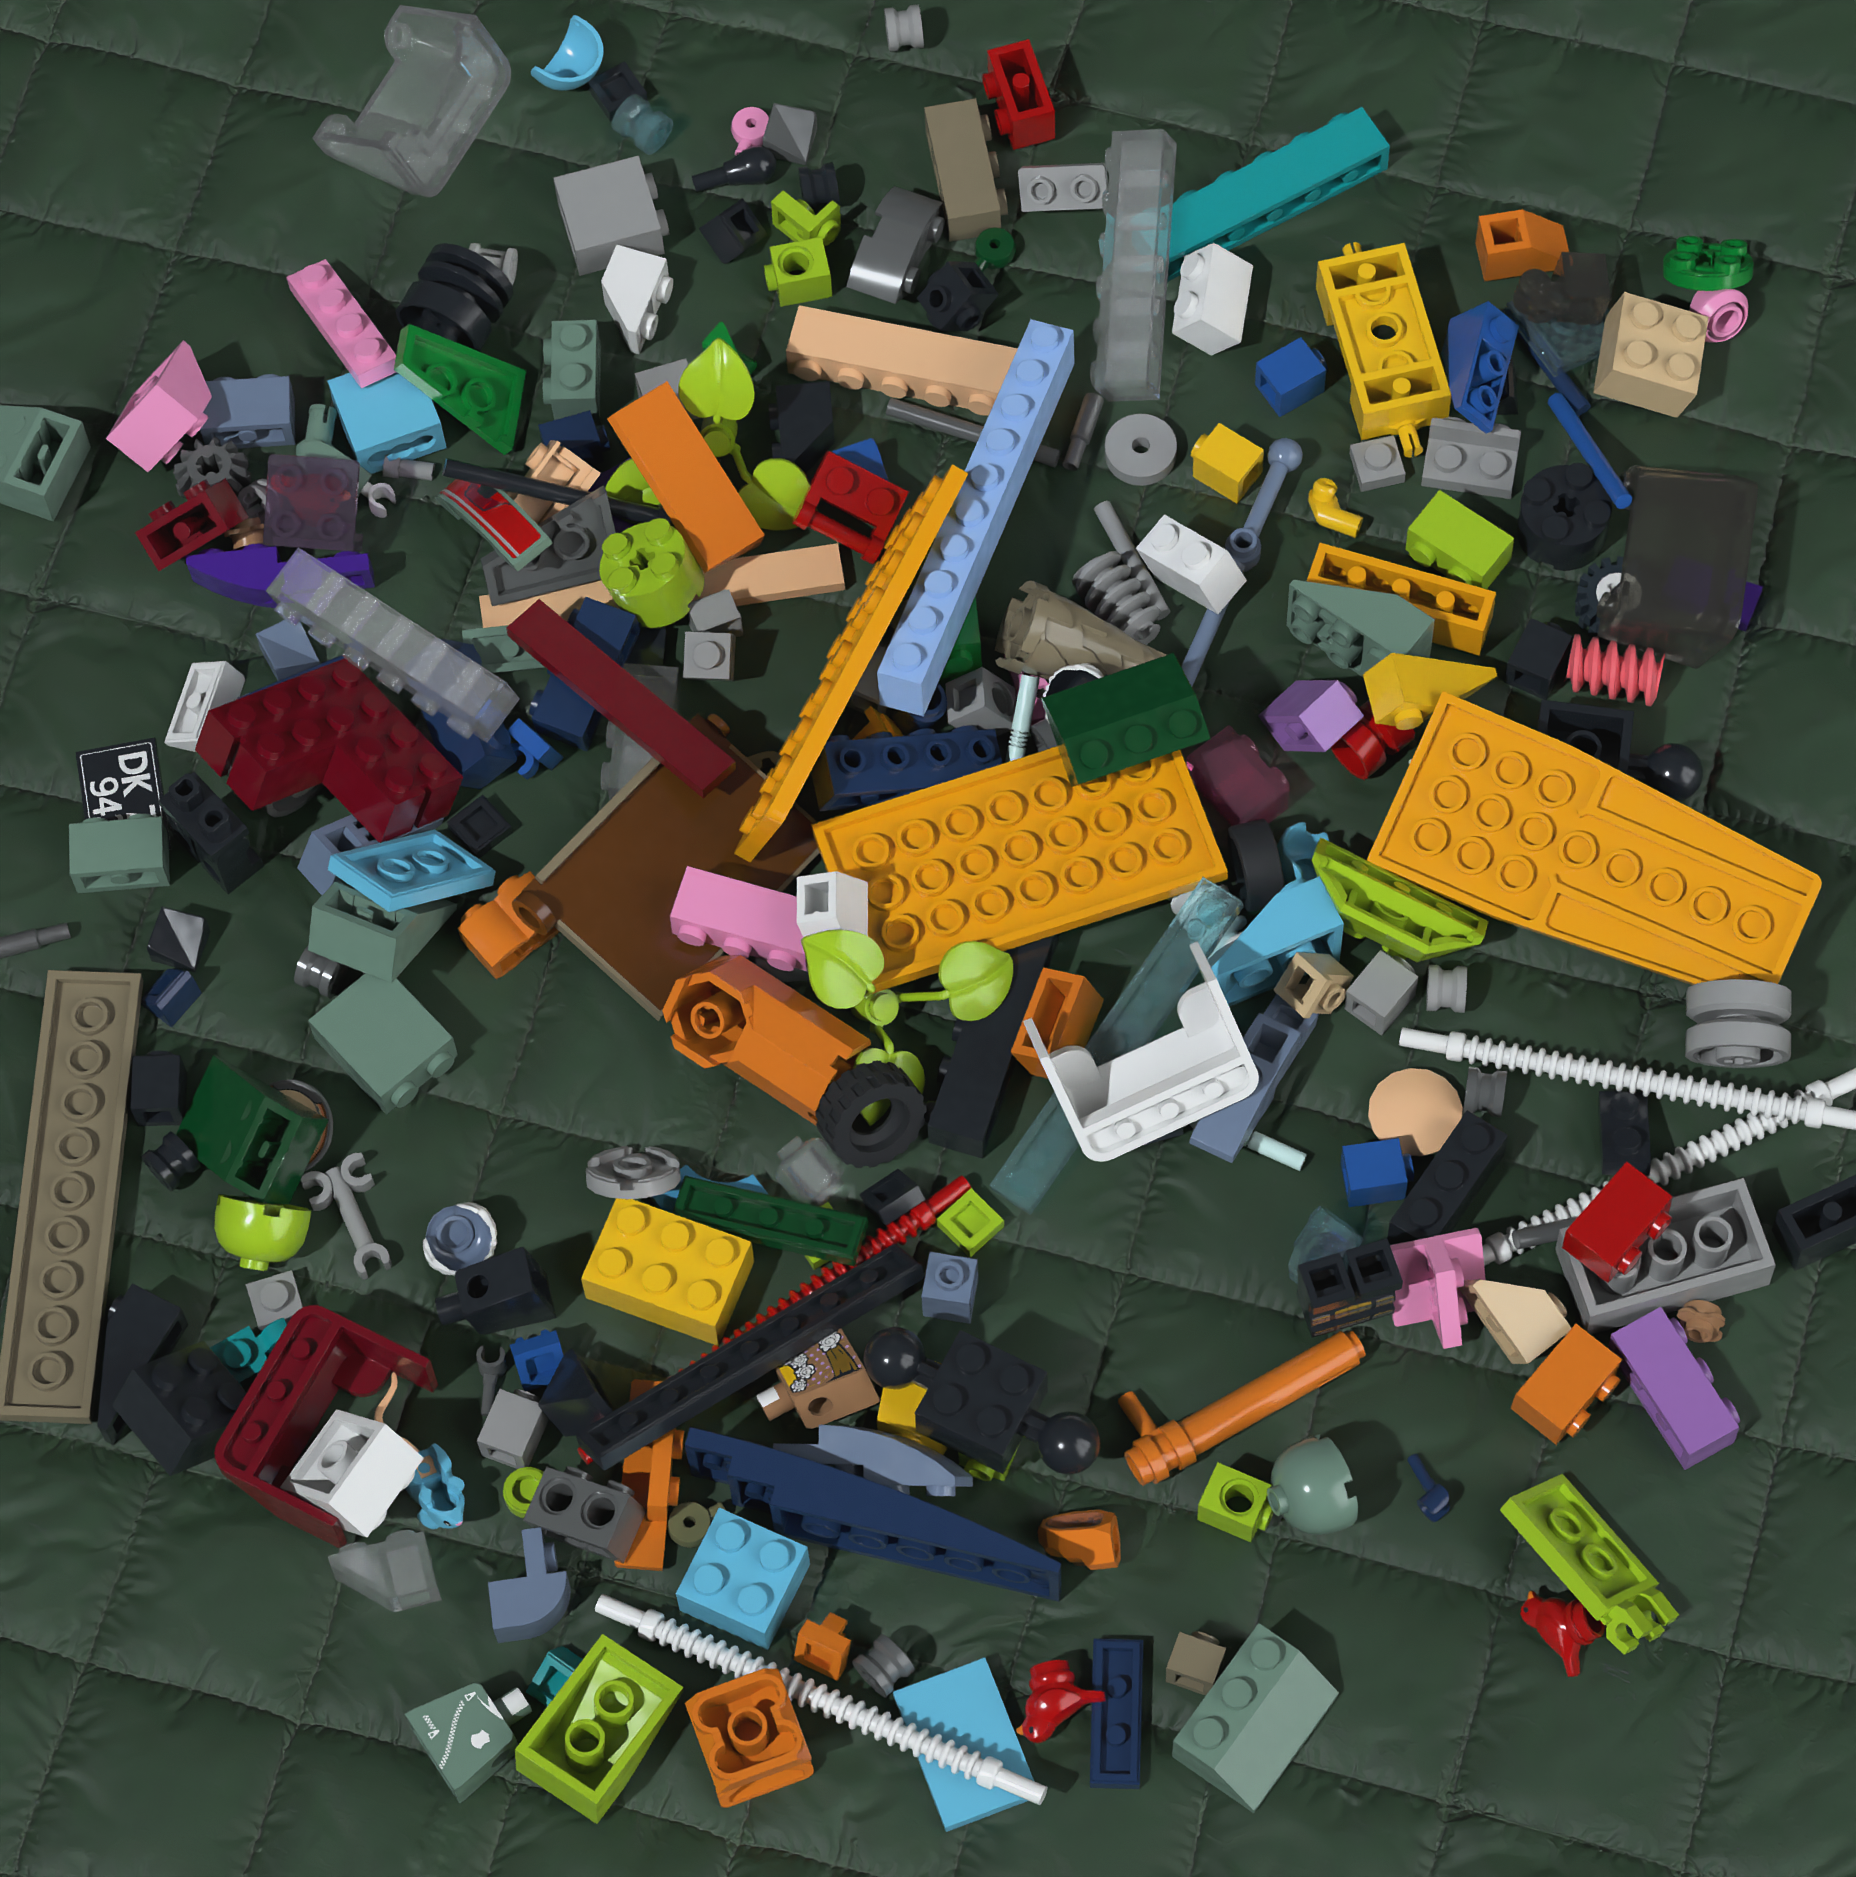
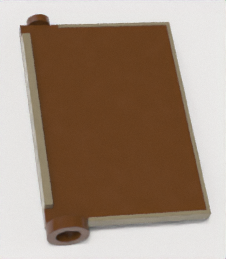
[512,713,820,1021]

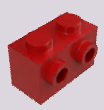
[982,39,1055,150]
[1562,1161,1673,1283]

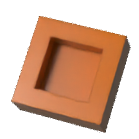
[794,1612,851,1681]

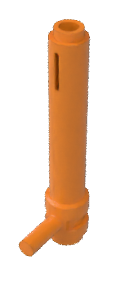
[1118,1331,1366,1486]

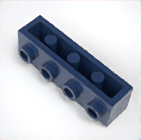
[811,725,1002,811]

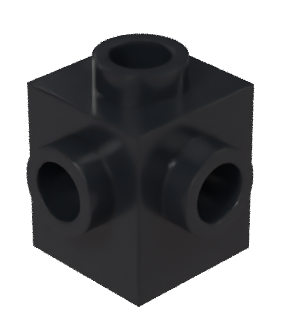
[917,261,999,332]

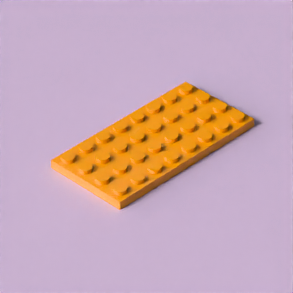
[812,746,1228,994]

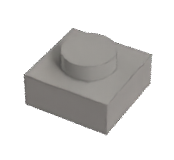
[1349,435,1406,492]
[246,1270,303,1333]

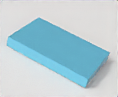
[328,829,496,912]
[893,1658,1034,1832]

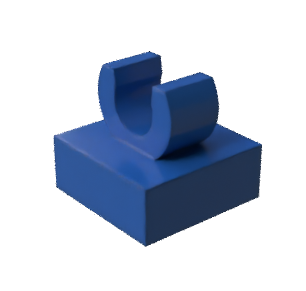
[507,718,564,779]
[510,1329,563,1391]

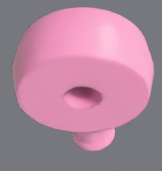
[731,107,769,155]

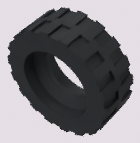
[816,1061,927,1168]

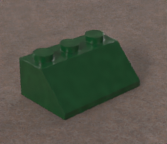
[1041,653,1211,787]

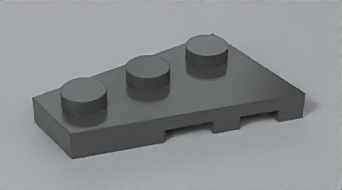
[480,485,616,606]

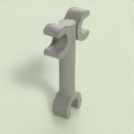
[301,1153,391,1280]

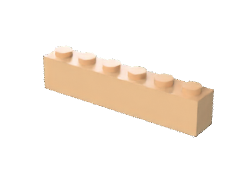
[786,305,1018,416]

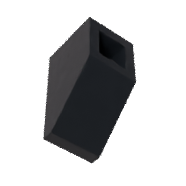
[768,381,835,473]

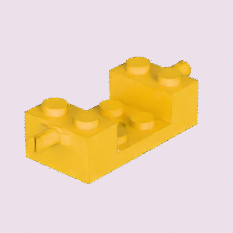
[1316,242,1451,458]

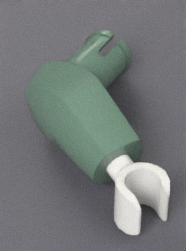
[296,404,396,518]

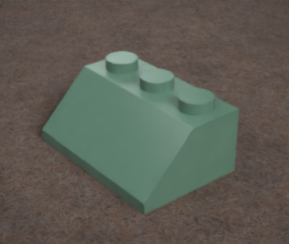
[1172,1623,1339,1813]

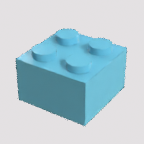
[676,1508,810,1650]

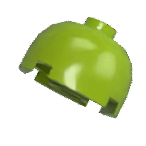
[214,1194,312,1271]

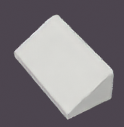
[164,661,245,752]

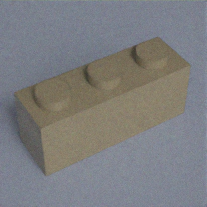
[924,98,1008,242]

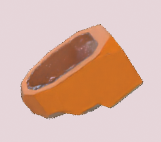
[1038,1510,1121,1570]

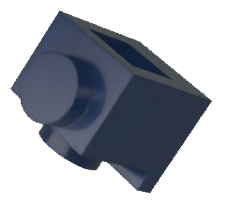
[538,410,610,467]

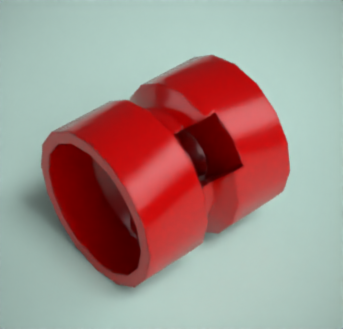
[1330,699,1415,780]

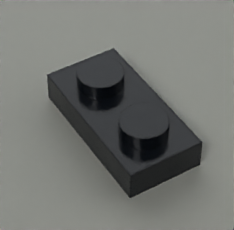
[1598,1091,1651,1176]

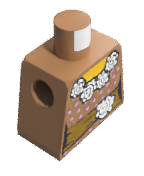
[756,1329,880,1429]

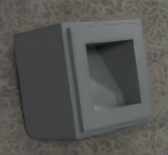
[763,103,818,165]

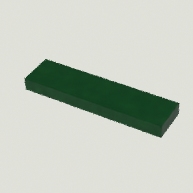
[672,1176,869,1267]

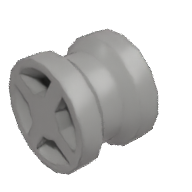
[884,4,924,52]
[1426,965,1467,1013]

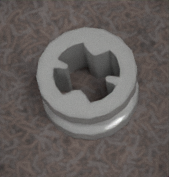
[237,479,284,524]

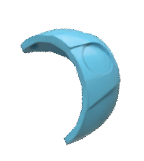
[531,15,604,91]

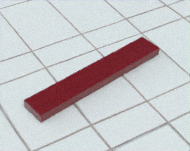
[506,599,736,798]

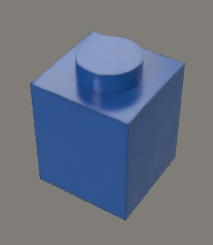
[1255,337,1328,417]
[1340,1138,1414,1207]

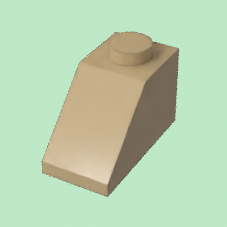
[1458,1279,1571,1364]

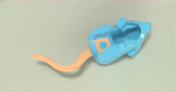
[374,1372,465,1530]

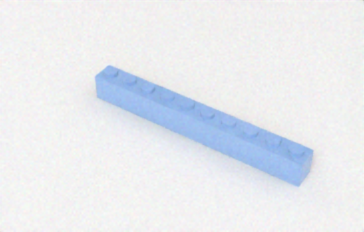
[877,319,1075,717]

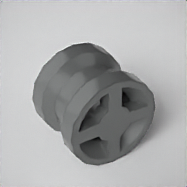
[294,945,349,998]
[1463,1067,1507,1118]
[852,1634,915,1697]

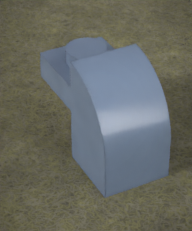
[488,1527,571,1643]

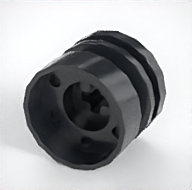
[396,243,514,352]

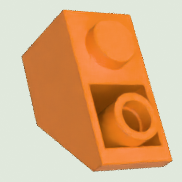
[1475,209,1572,282]

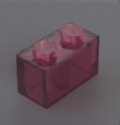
[1186,725,1290,826]

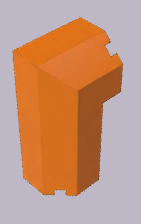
[662,955,871,1126]

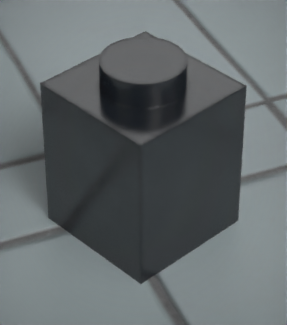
[1505,618,1573,700]
[131,1050,187,1126]

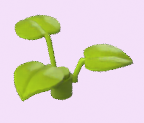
[605,338,817,530]
[801,929,1013,1126]

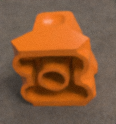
[685,1668,814,1808]

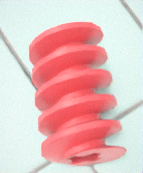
[1565,634,1665,707]

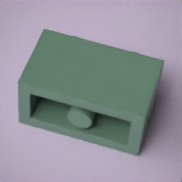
[69,814,170,893]

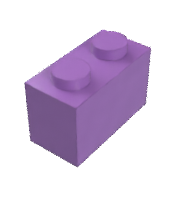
[1258,680,1364,752]

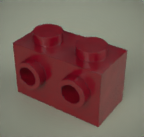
[135,478,249,571]

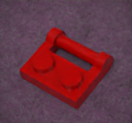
[792,451,909,565]

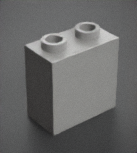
[554,156,670,276]

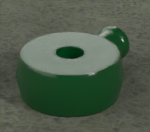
[974,227,1016,272]

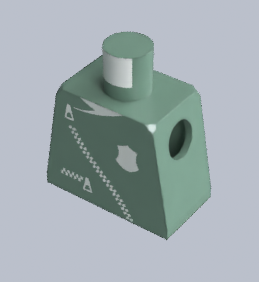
[405,1682,532,1803]

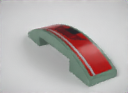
[435,479,553,572]

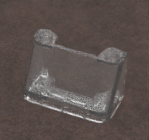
[312,5,511,197]

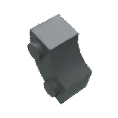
[846,186,945,304]

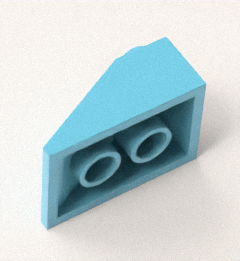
[1211,876,1344,1007]

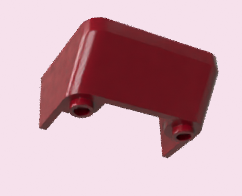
[214,1305,438,1550]

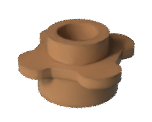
[224,517,273,550]
[1677,1300,1725,1343]

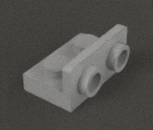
[1018,163,1118,212]
[1421,417,1521,499]

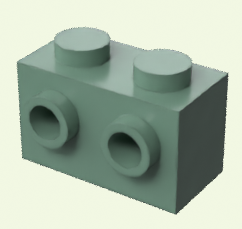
[543,320,601,425]

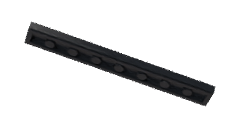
[575,1243,925,1470]

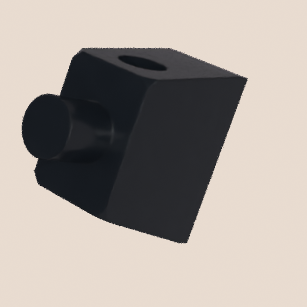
[435,1246,557,1335]

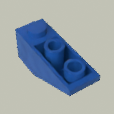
[1441,301,1519,434]

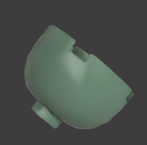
[1267,1434,1358,1535]

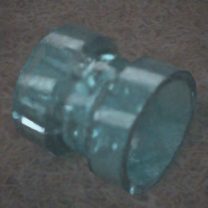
[612,94,673,155]

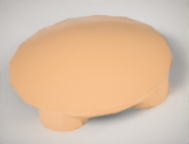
[1368,1068,1463,1157]

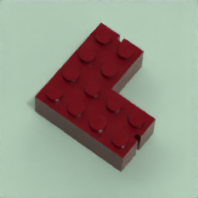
[195,657,463,843]

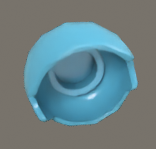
[1277,822,1330,885]

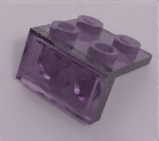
[263,454,363,552]

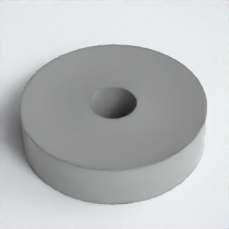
[1105,414,1177,486]

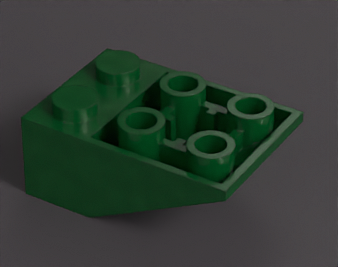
[176,1055,329,1205]

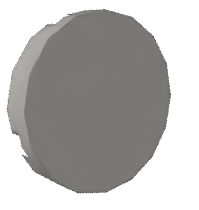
[586,1146,681,1199]

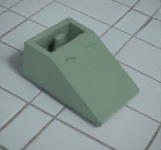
[0,405,91,521]
[1286,580,1435,677]
[308,880,457,983]

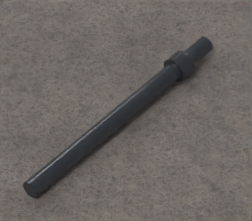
[442,458,676,529]

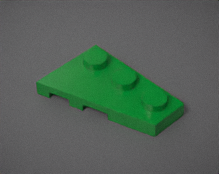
[394,324,526,455]

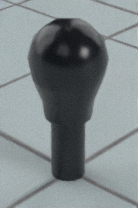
[692,146,777,193]

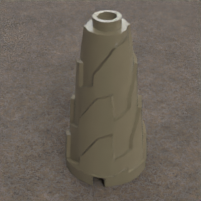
[995,580,1166,679]

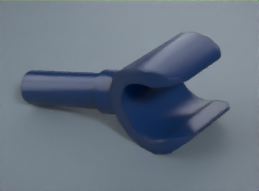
[1407,1454,1450,1522]

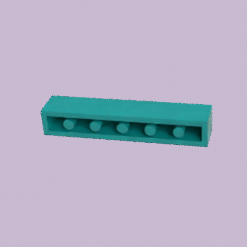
[1134,107,1390,285]

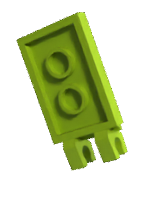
[1500,1474,1679,1655]

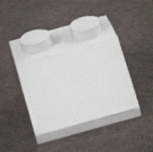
[280,1409,424,1537]

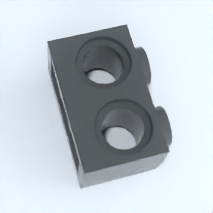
[523,1466,647,1564]

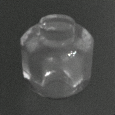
[775,1136,845,1206]

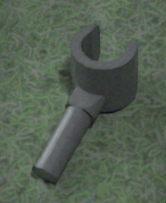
[476,1345,507,1417]

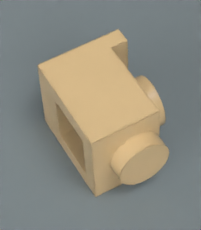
[1274,952,1354,1018]

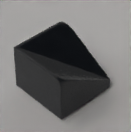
[699,198,768,264]
[147,907,211,972]

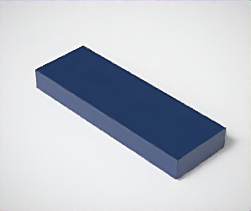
[1090,1639,1143,1789]

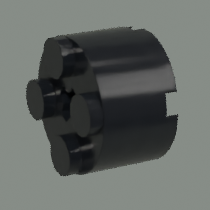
[1517,463,1612,571]

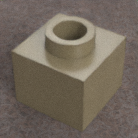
[1166,1631,1226,1696]

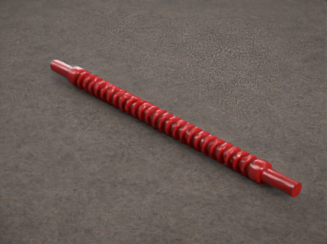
[577,1175,971,1464]

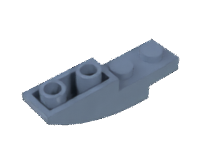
[1189,994,1319,1163]
[773,1425,973,1496]

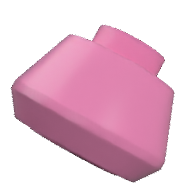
[1689,289,1748,343]

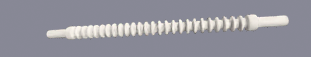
[1399,1027,1856,1130]
[1482,1068,1856,1266]
[595,1594,1048,1805]

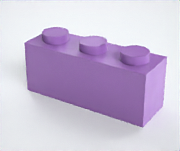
[1608,1307,1740,1470]

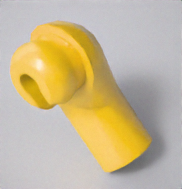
[1308,478,1363,538]

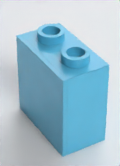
[327,372,447,474]

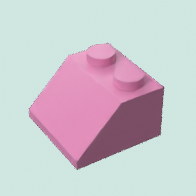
[106,340,212,472]

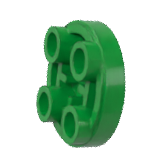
[1663,236,1753,291]

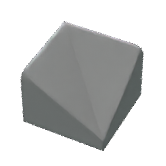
[687,589,743,637]

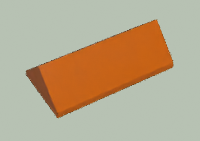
[607,381,765,573]

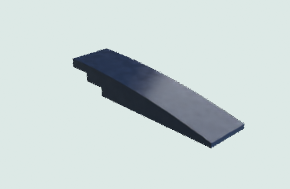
[685,1427,1061,1602]

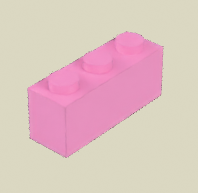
[670,866,808,971]

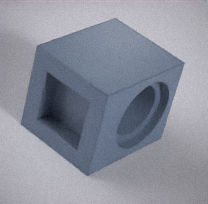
[921,1252,978,1324]

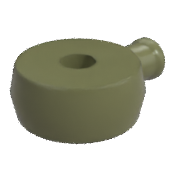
[667,1502,725,1548]

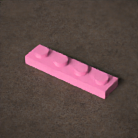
[286,259,396,389]

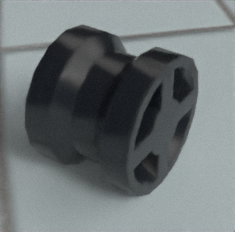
[798,162,840,210]
[141,1131,201,1192]

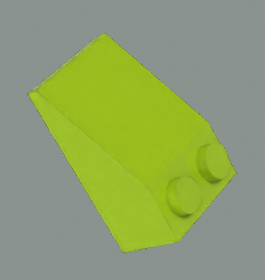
[515,1634,684,1824]

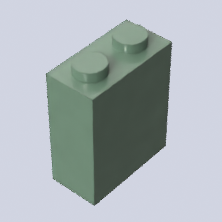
[308,973,458,1115]

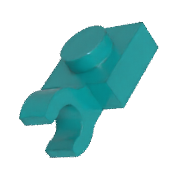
[210,1317,287,1388]

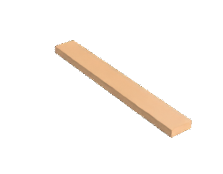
[479,543,845,628]

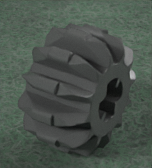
[173,435,251,498]

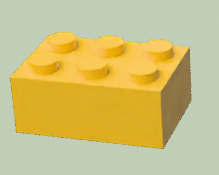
[581,1198,755,1346]

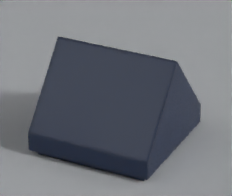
[141,968,202,1027]

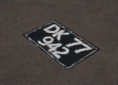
[75,738,171,850]

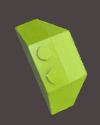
[1311,837,1488,962]

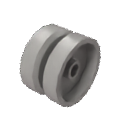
[1685,979,1792,1068]

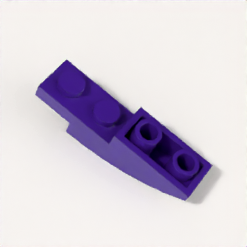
[186,544,375,610]

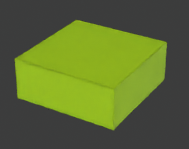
[937,1188,1004,1258]

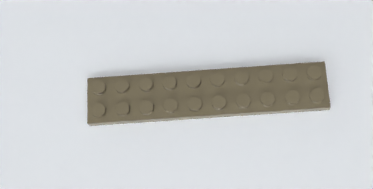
[0,970,144,1424]

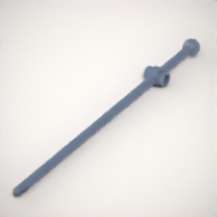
[1181,438,1303,686]

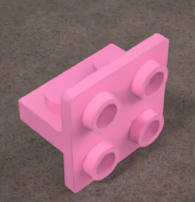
[1390,1228,1486,1349]

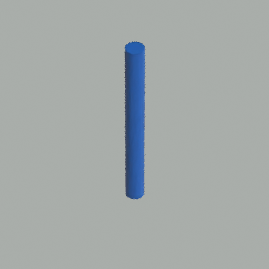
[1548,393,1632,509]

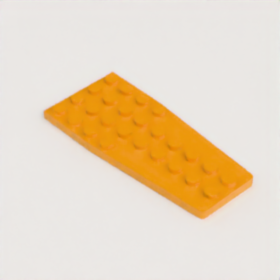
[734,464,968,862]
[1367,691,1822,985]

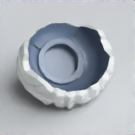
[423,1202,498,1276]

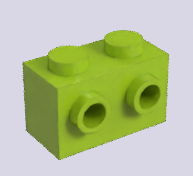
[1405,490,1514,589]

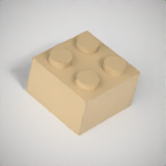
[1593,292,1709,418]

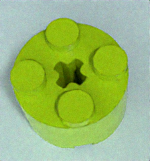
[599,518,704,628]

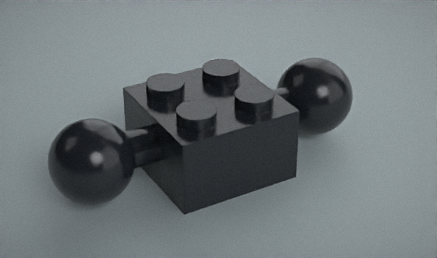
[1537,700,1703,802]
[863,1327,1101,1475]

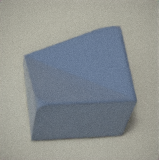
[256,615,320,681]

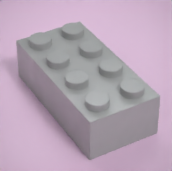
[1555,1178,1776,1335]

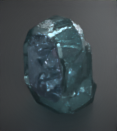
[1288,1205,1364,1285]

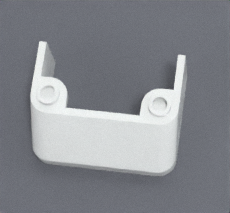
[1023,941,1259,1162]

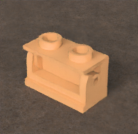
[504,440,601,525]

